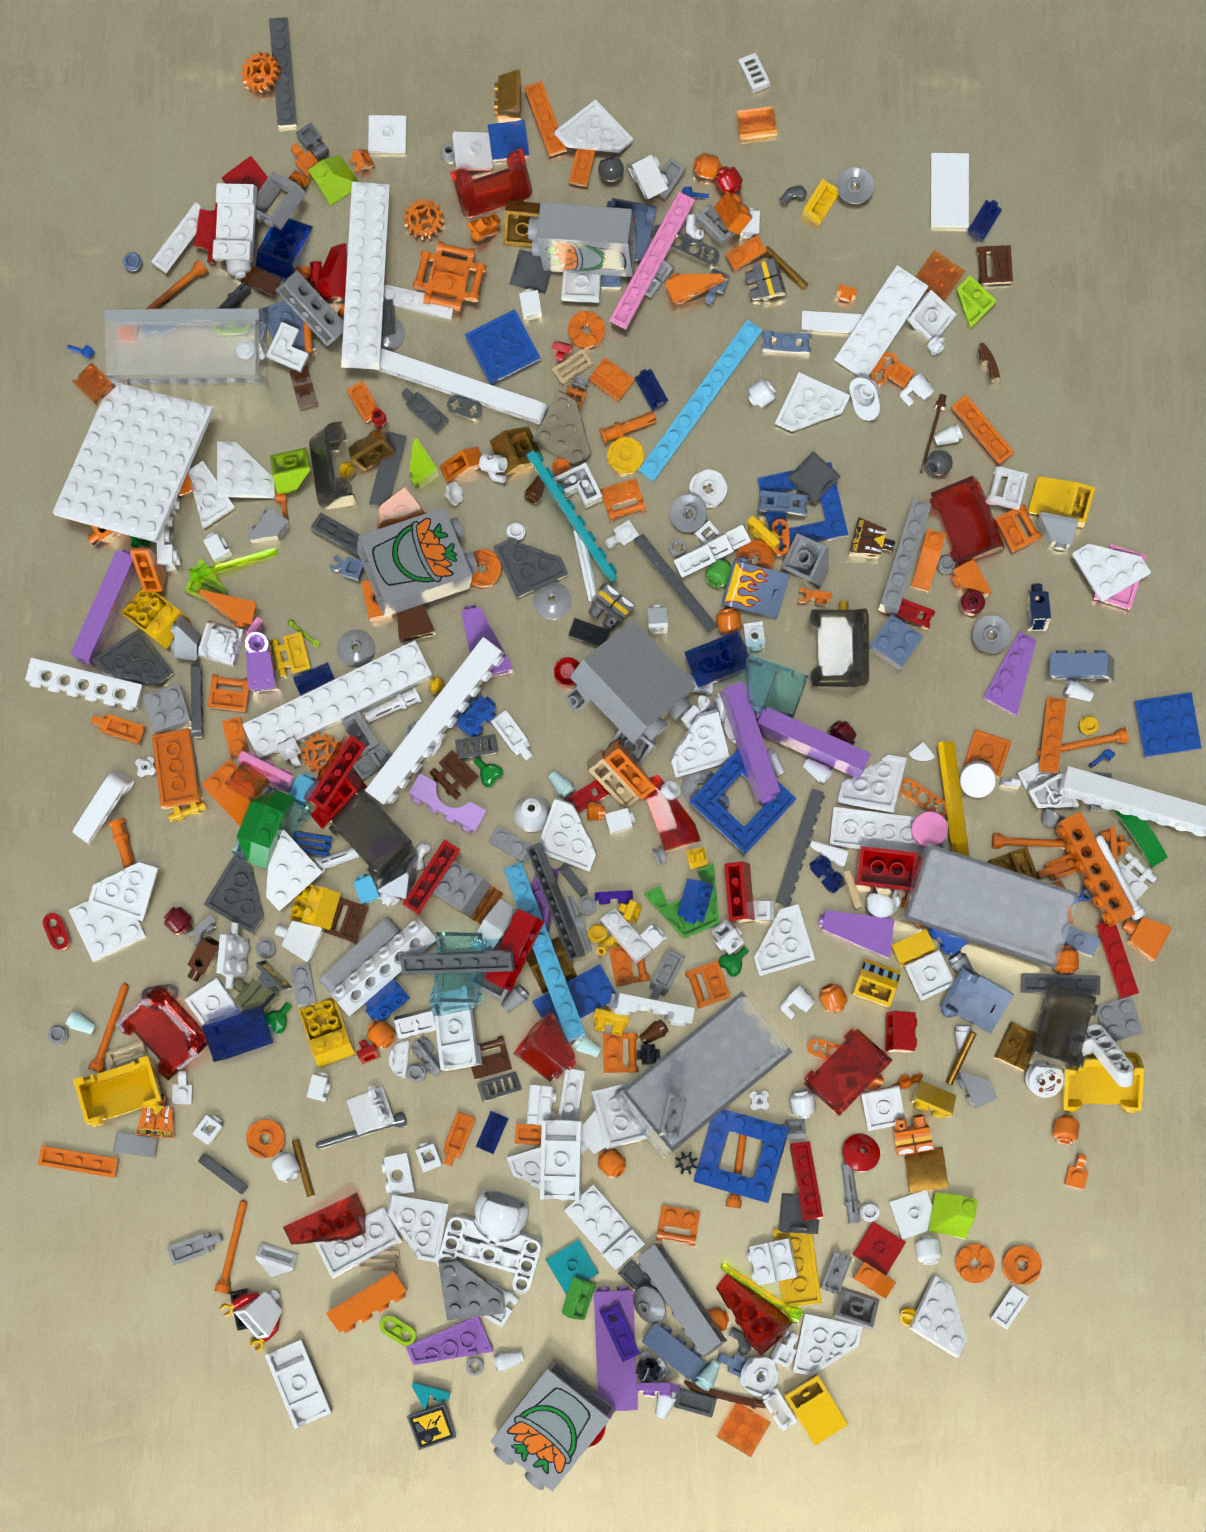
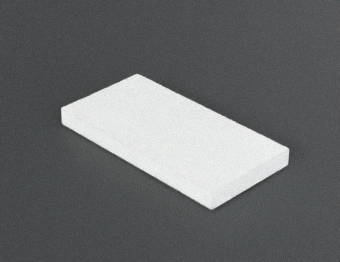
[931,153,969,228]
[315,1206,402,1278]

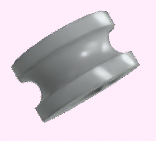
[571,376,590,391]
[669,539,686,557]
[652,846,667,865]
[466,1357,484,1376]

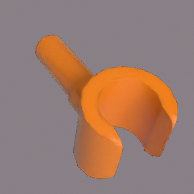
[275,493,288,519]

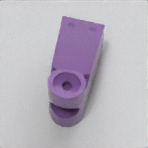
[245,632,279,692]

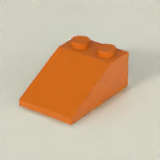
[201,758,264,826]

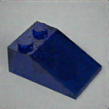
[255,218,313,278]
[684,631,754,688]
[202,1006,274,1062]

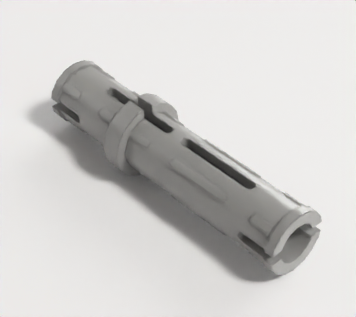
[841,1164,861,1224]

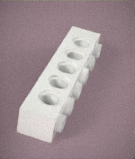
[25,658,145,711]
[330,917,437,1017]

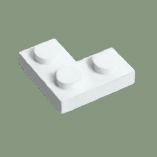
[266,322,309,372]

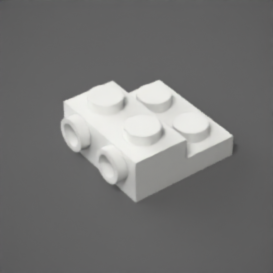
[747,1238,799,1285]

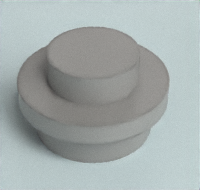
[937,555,956,574]
[577,896,597,915]
[256,939,275,958]
[48,1025,68,1045]
[407,1062,427,1082]

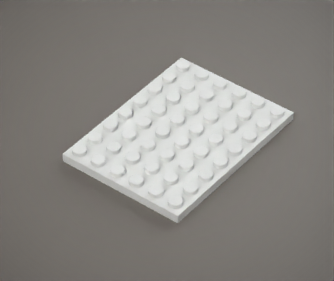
[53,381,214,543]

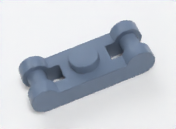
[762,331,812,354]
[758,491,809,516]

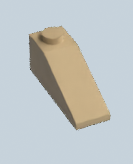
[587,749,639,808]

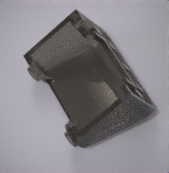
[309,421,357,509]
[809,608,869,687]
[328,787,415,880]
[1028,984,1098,1071]

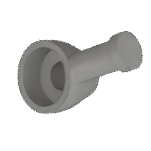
[440,144,470,174]
[1042,808,1066,828]

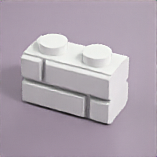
[526,1085,557,1125]

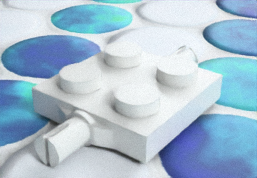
[217,923,249,989]

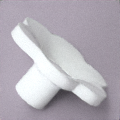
[444,482,463,506]

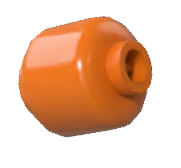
[693,153,722,180]
[716,607,742,636]
[1054,946,1079,975]
[819,983,848,1013]
[367,1020,396,1049]
[1053,1114,1080,1145]
[598,1149,627,1178]
[707,1307,729,1332]

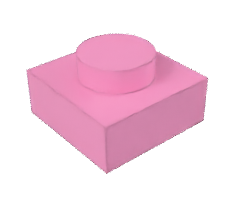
[245,617,263,635]

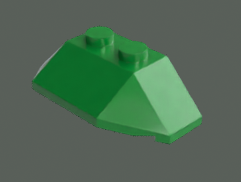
[236,790,296,869]

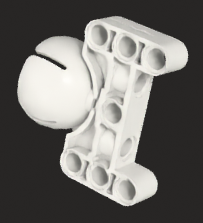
[437,1191,542,1294]

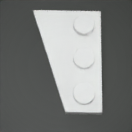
[189,461,235,529]

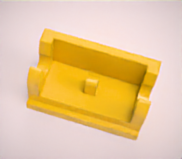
[802,178,839,225]
[891,929,936,968]

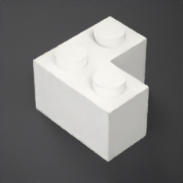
[626,155,668,199]
[552,462,602,509]
[470,899,517,951]

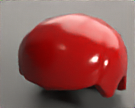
[554,657,580,686]

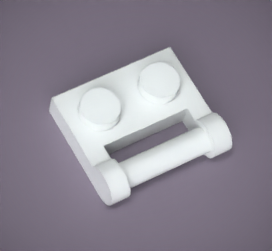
[986,466,1028,510]

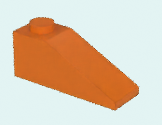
[665,273,728,305]
[911,529,946,592]
[130,548,167,592]
[197,589,256,628]
[603,740,656,800]

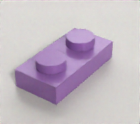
[636,1383,680,1397]

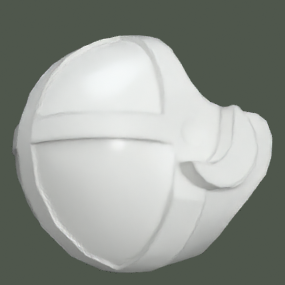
[867,886,902,918]

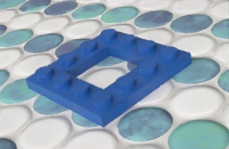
[757,462,848,551]
[689,750,797,855]
[693,1109,790,1204]

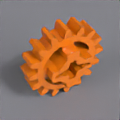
[240,51,281,93]
[403,198,444,240]
[301,732,340,774]

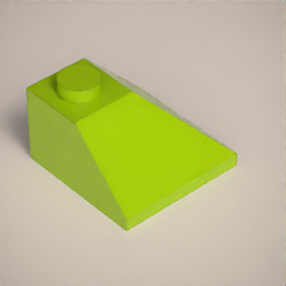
[308,155,359,206]
[409,437,440,489]
[270,447,310,494]
[928,1192,978,1239]

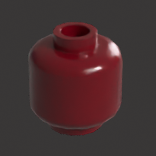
[959,590,985,616]
[828,720,857,745]
[163,906,192,935]

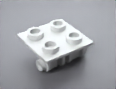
[346,1085,394,1135]

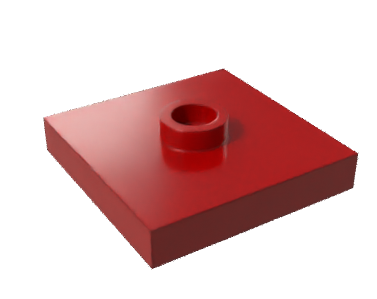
[221,156,268,193]
[852,1221,906,1275]

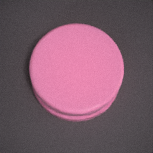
[911,811,948,847]

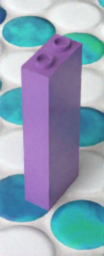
[71,549,137,667]
[720,682,780,804]
[756,706,871,779]
[594,1286,638,1411]

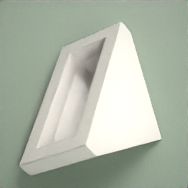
[255,1243,299,1277]

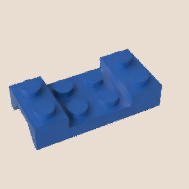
[532,964,616,1035]

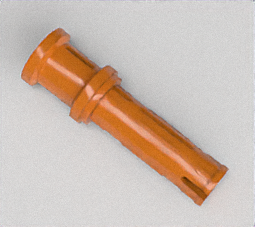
[599,411,657,444]
[108,818,135,869]

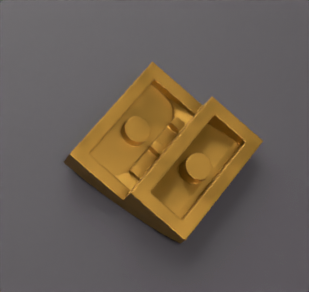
[988,846,1040,881]
[994,1022,1049,1072]
[904,1147,949,1192]

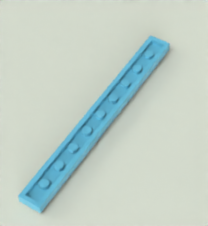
[638,319,763,482]
[504,862,586,1042]

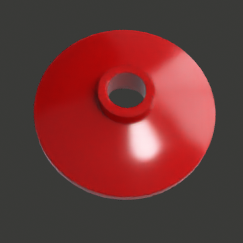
[842,1134,880,1172]

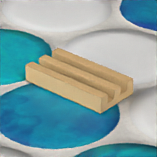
[552,348,593,385]
[842,870,863,910]
[106,1040,149,1069]
[360,1251,400,1271]

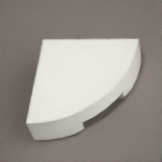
[908,742,935,761]
[999,778,1021,789]

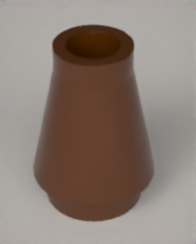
[524,475,545,505]
[639,1019,669,1045]

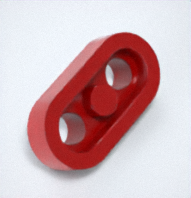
[42,913,70,950]

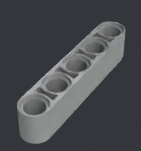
[319,916,402,993]

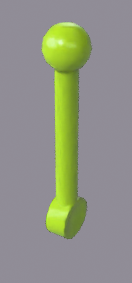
[287,619,320,648]

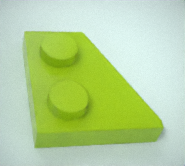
[957,275,997,328]
[184,558,227,603]

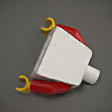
[219,1289,282,1351]

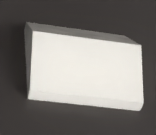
[907,290,957,341]

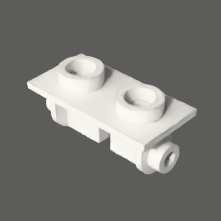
[763,1388,798,1431]

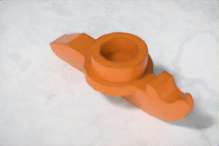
[892,1073,923,1089]

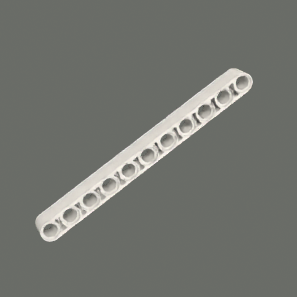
[375,348,548,424]

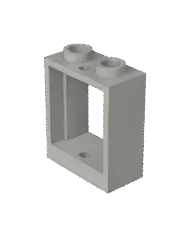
[255,172,306,229]

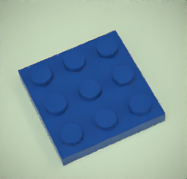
[465,309,541,385]
[1134,692,1202,758]

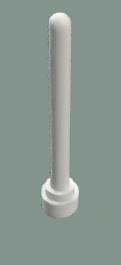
[1096,835,1146,920]

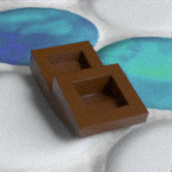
[241,266,282,297]
[978,343,1000,383]
[289,366,318,410]

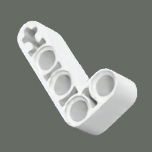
[73,770,135,844]
[1069,1024,1134,1087]

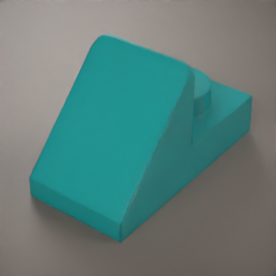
[412,1381,452,1410]

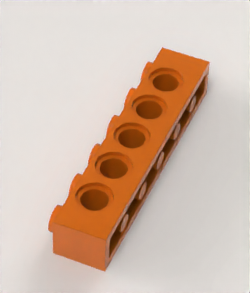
[1056,811,1135,927]

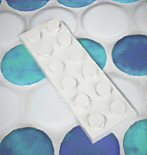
[834,265,928,378]
[829,807,948,857]

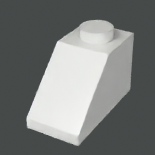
[647,605,668,634]

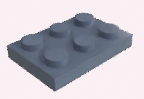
[262,300,316,353]

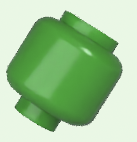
[705,559,732,588]

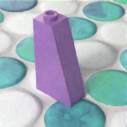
[461,605,513,677]
[819,910,894,959]

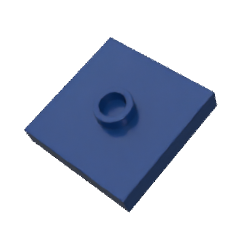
[487,120,530,162]

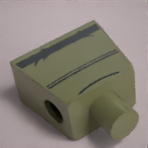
[233,978,281,1024]

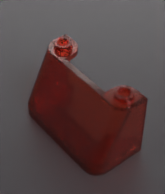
[450,148,533,218]
[930,475,1005,564]
[115,985,210,1080]
[513,1012,577,1082]
[804,1028,893,1117]

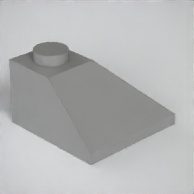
[1035,512,1079,550]
[780,533,829,587]

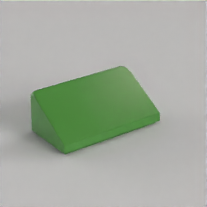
[562,1277,596,1320]

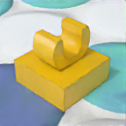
[686,847,709,870]
[618,900,643,924]

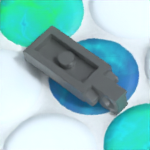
[402,388,449,433]

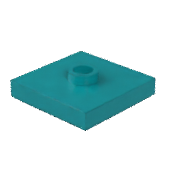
[546,1240,599,1294]

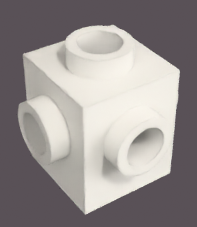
[711,919,744,955]

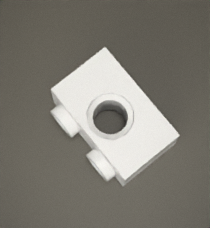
[381,1153,415,1195]

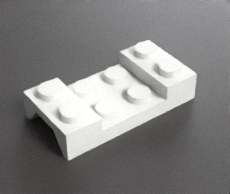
[213,183,257,262]
[157,497,181,571]
[432,987,482,1071]
[609,993,695,1027]
[540,1120,583,1201]
[564,1185,645,1270]
[265,1339,332,1429]

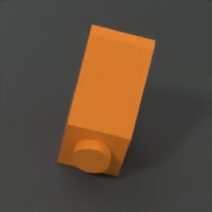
[440,447,482,483]
[951,559,992,597]
[852,1261,896,1299]

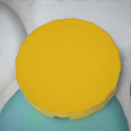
[607,437,645,475]

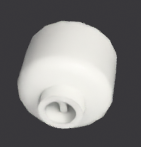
[225,260,252,279]
[748,379,777,407]
[790,1089,817,1119]
[271,1152,300,1182]
[915,1235,942,1265]

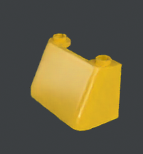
[1062,1052,1145,1113]
[73,1056,162,1127]

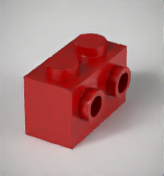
[886,1011,917,1053]

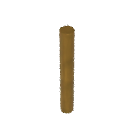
[765,246,809,290]
[946,1031,977,1085]
[292,1139,314,1197]

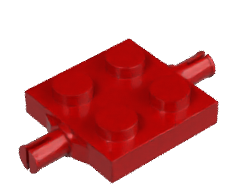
[194,203,218,264]

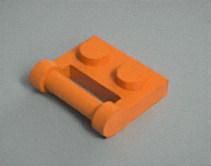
[600,478,646,521]
[994,504,1042,553]
[208,674,249,712]
[609,946,650,987]
[685,960,731,1009]
[603,1033,639,1073]
[656,1205,700,1247]

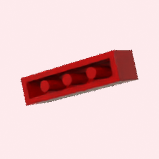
[303,735,366,810]
[402,839,461,915]
[484,909,545,991]

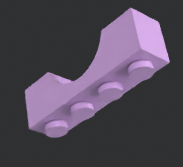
[409,773,487,833]

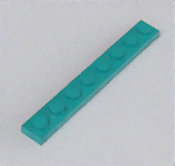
[525,450,617,582]

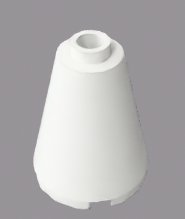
[513,794,551,832]

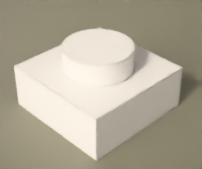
[753,901,774,920]

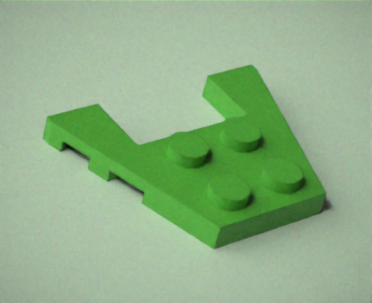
[644,863,719,939]

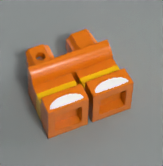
[893,1114,934,1156]

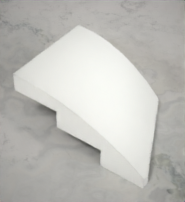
[1016,760,1079,808]

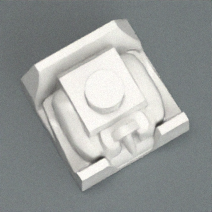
[198,620,246,667]

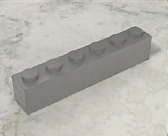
[878,499,931,615]
[637,1244,727,1356]

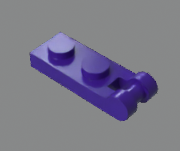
[599,1303,640,1362]

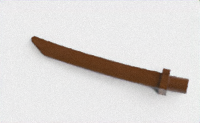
[920,394,947,473]
[684,1380,766,1409]

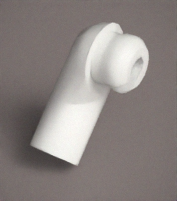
[685,215,704,241]
[412,843,431,871]

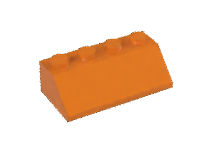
[326,1271,408,1334]

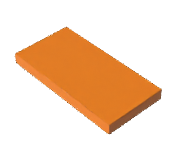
[152,728,200,808]

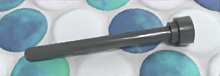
[316,1111,407,1149]

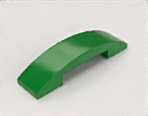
[1112,809,1168,868]

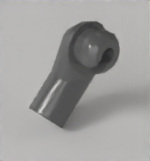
[779,185,807,206]
[729,1327,751,1355]

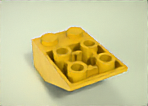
[1028,476,1096,528]
[121,587,191,649]
[299,997,355,1068]
[910,1080,957,1119]
[784,1374,848,1446]

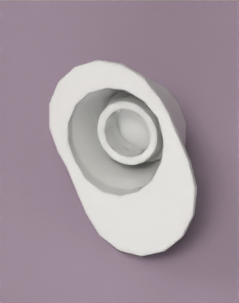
[849,377,880,421]

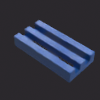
[293,830,333,856]

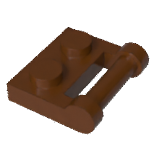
[976,245,1013,286]
[324,897,369,943]
[471,1035,512,1079]

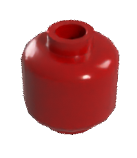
[715,165,743,194]

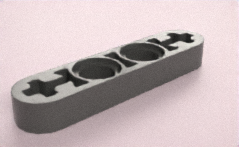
[651,224,720,266]
[191,664,203,738]

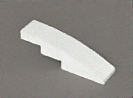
[674,524,752,577]

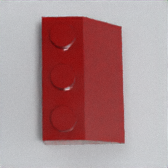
[855,846,919,891]

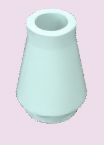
[548,771,576,799]
[66,1011,96,1035]
[571,1035,601,1057]
[695,1360,721,1391]

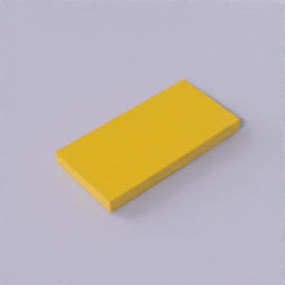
[772,1229,822,1308]

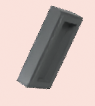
[618,1259,657,1291]
[674,1388,717,1418]

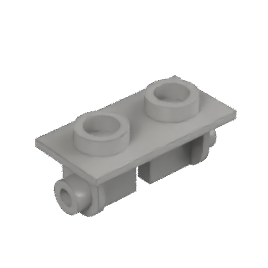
[410,1036,442,1077]

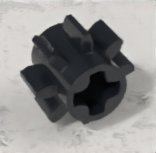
[637,1044,660,1065]
[675,1151,698,1174]
[635,1358,661,1383]

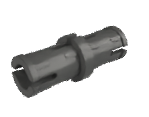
[217,282,251,309]

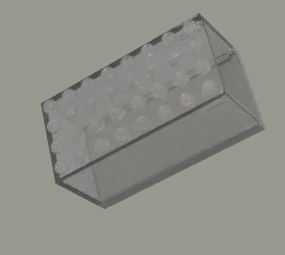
[104,308,268,386]
[901,843,1080,969]
[615,991,792,1158]

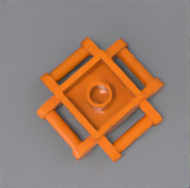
[412,241,487,312]

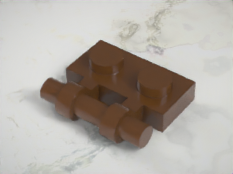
[429,750,479,800]

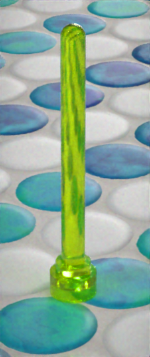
[188,548,278,584]
[720,1263,804,1324]

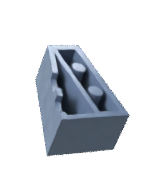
[1050,650,1114,682]
[641,1323,708,1383]

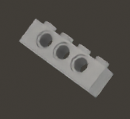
[275,270,344,346]

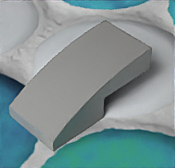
[645,260,675,298]
[352,742,392,781]
[113,1132,157,1158]

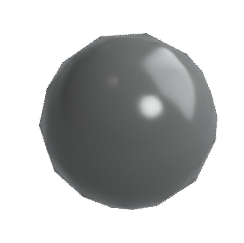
[598,156,624,182]
[926,449,953,476]

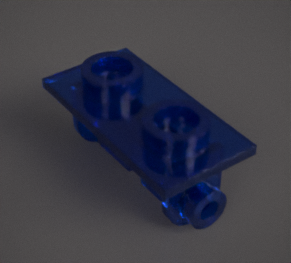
[967,200,1002,240]
[634,369,669,410]
[293,662,335,695]
[809,855,845,894]
[476,1111,509,1154]

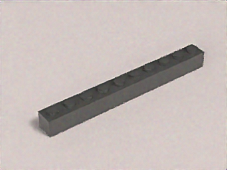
[634,534,717,634]
[775,789,825,907]
[526,843,585,961]

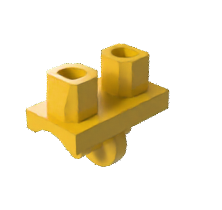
[592,1006,630,1036]

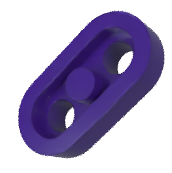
[594,890,633,905]

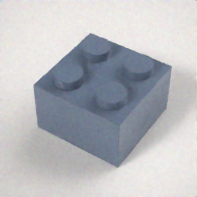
[869,615,923,670]

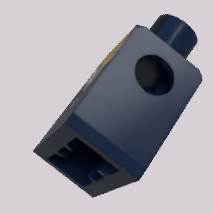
[1026,583,1051,631]

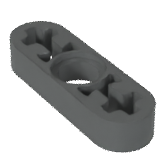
[198,1153,248,1195]

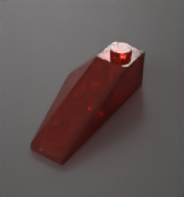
[646,775,701,853]
[283,1192,366,1245]
[716,1273,793,1355]

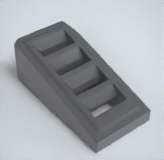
[455,734,498,759]
[477,1071,522,1102]

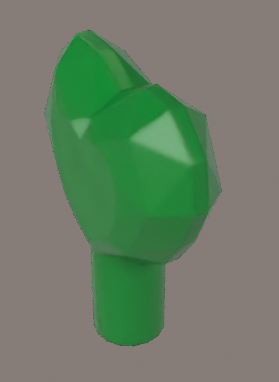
[473,757,503,787]
[719,946,749,977]
[263,1002,292,1034]

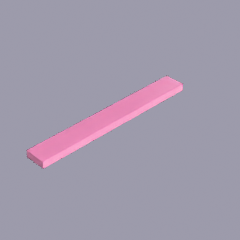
[610,192,695,330]

